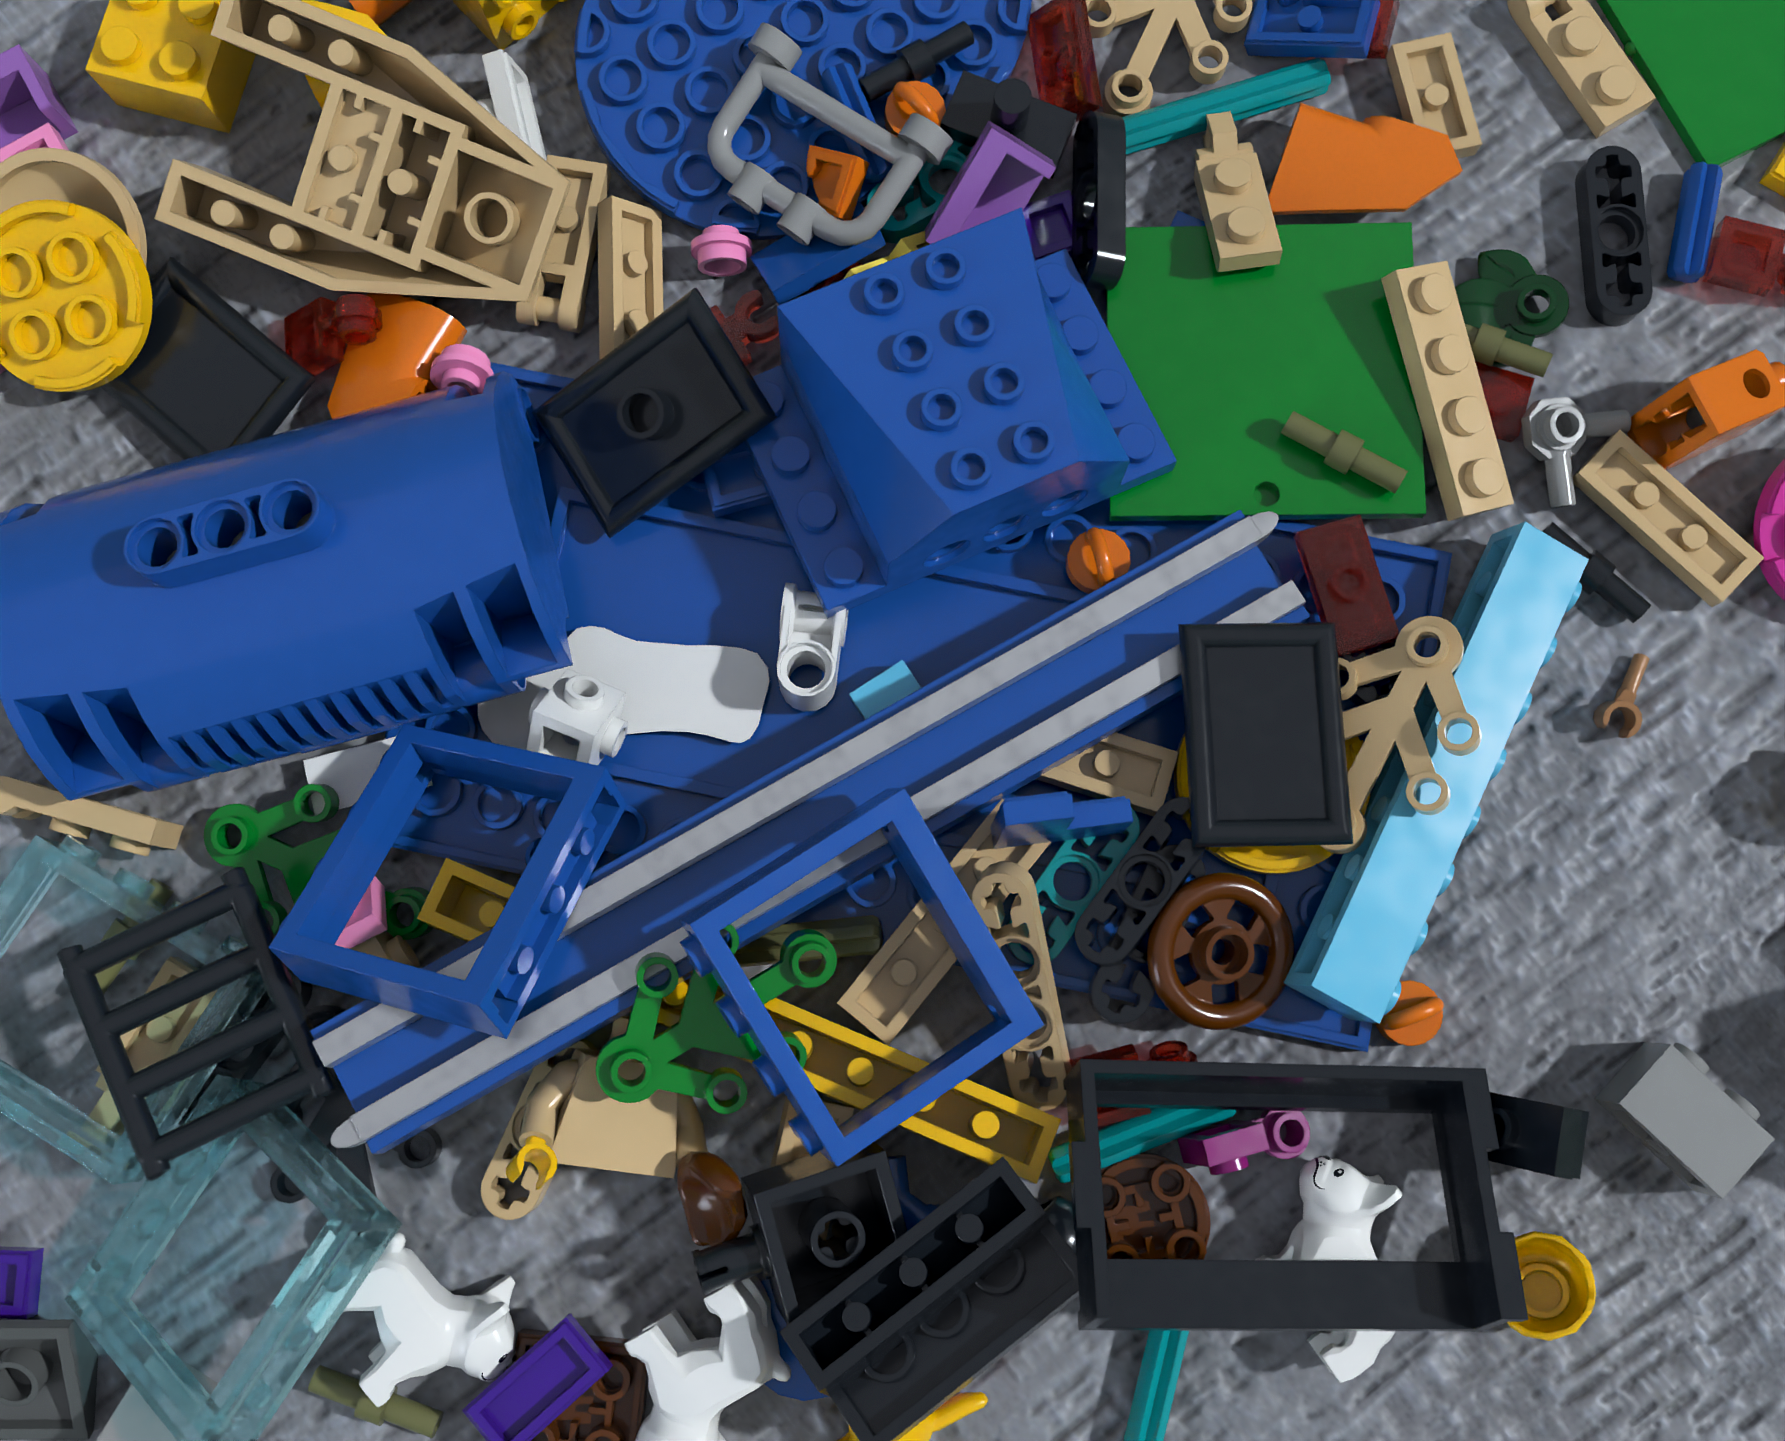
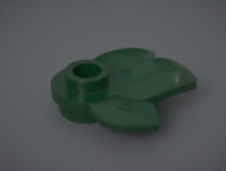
[1455,249,1569,371]

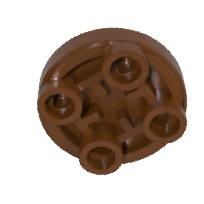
[1101,1152,1211,1260]

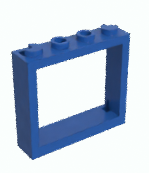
[269,724,627,1039]
[679,788,1044,1167]

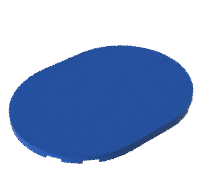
[574,0,1032,240]

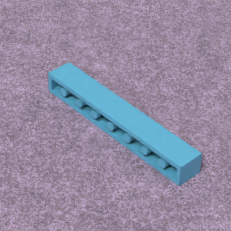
[1284,522,1589,1024]

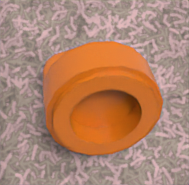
[884,81,946,137]
[1066,527,1131,594]
[1374,980,1444,1046]

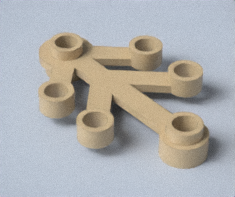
[1079,0,1252,117]
[1320,616,1482,854]

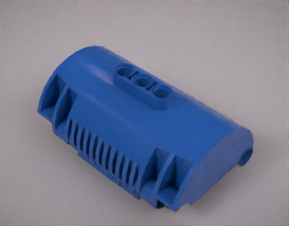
[0,371,573,801]

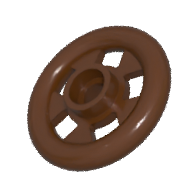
[1147,872,1294,1030]

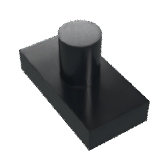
[940,70,1078,179]

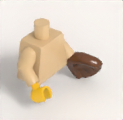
[506,1015,748,1246]

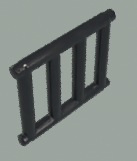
[57,867,337,1181]

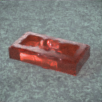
[1028,0,1102,122]
[1294,514,1399,657]

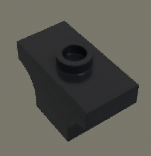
[1487,1092,1589,1180]

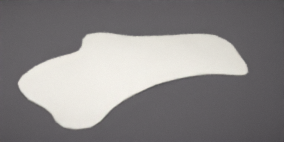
[478,626,770,750]

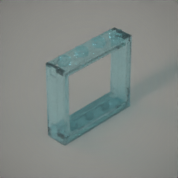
[0,835,266,1185]
[64,1074,402,1441]

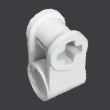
[777,583,849,712]

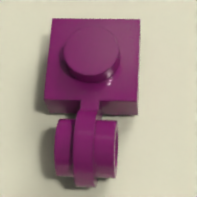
[1177,1110,1310,1175]

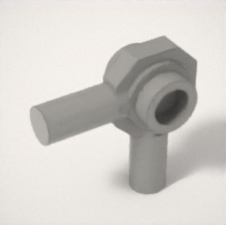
[1521,397,1631,509]

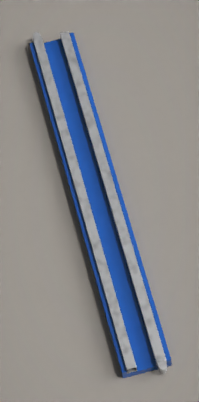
[310,510,1310,1154]

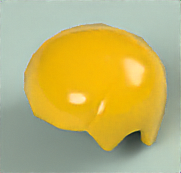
[1507,1231,1596,1341]

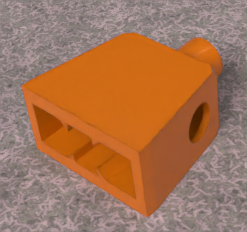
[1627,349,1785,470]

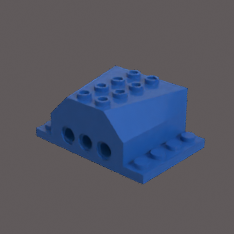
[744,207,1177,619]

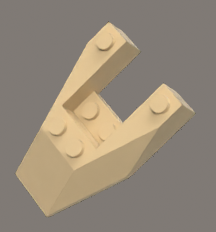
[154,0,571,302]

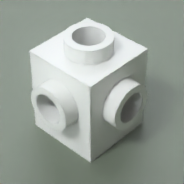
[526,668,628,765]

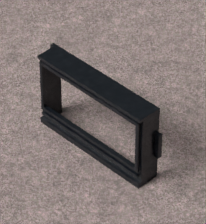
[1063,1059,1528,1332]

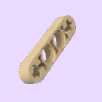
[972,861,1072,1111]

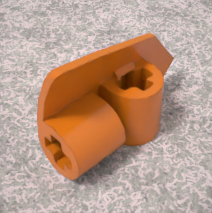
[1268,103,1463,216]
[327,293,467,419]

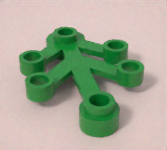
[204,784,433,940]
[595,923,837,1114]

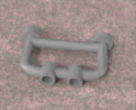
[707,22,953,246]

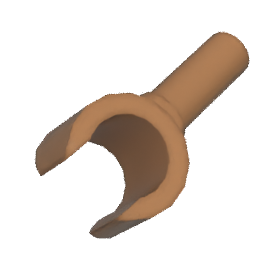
[1593,653,1650,738]

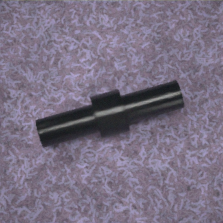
[858,21,975,103]
[1542,522,1651,623]

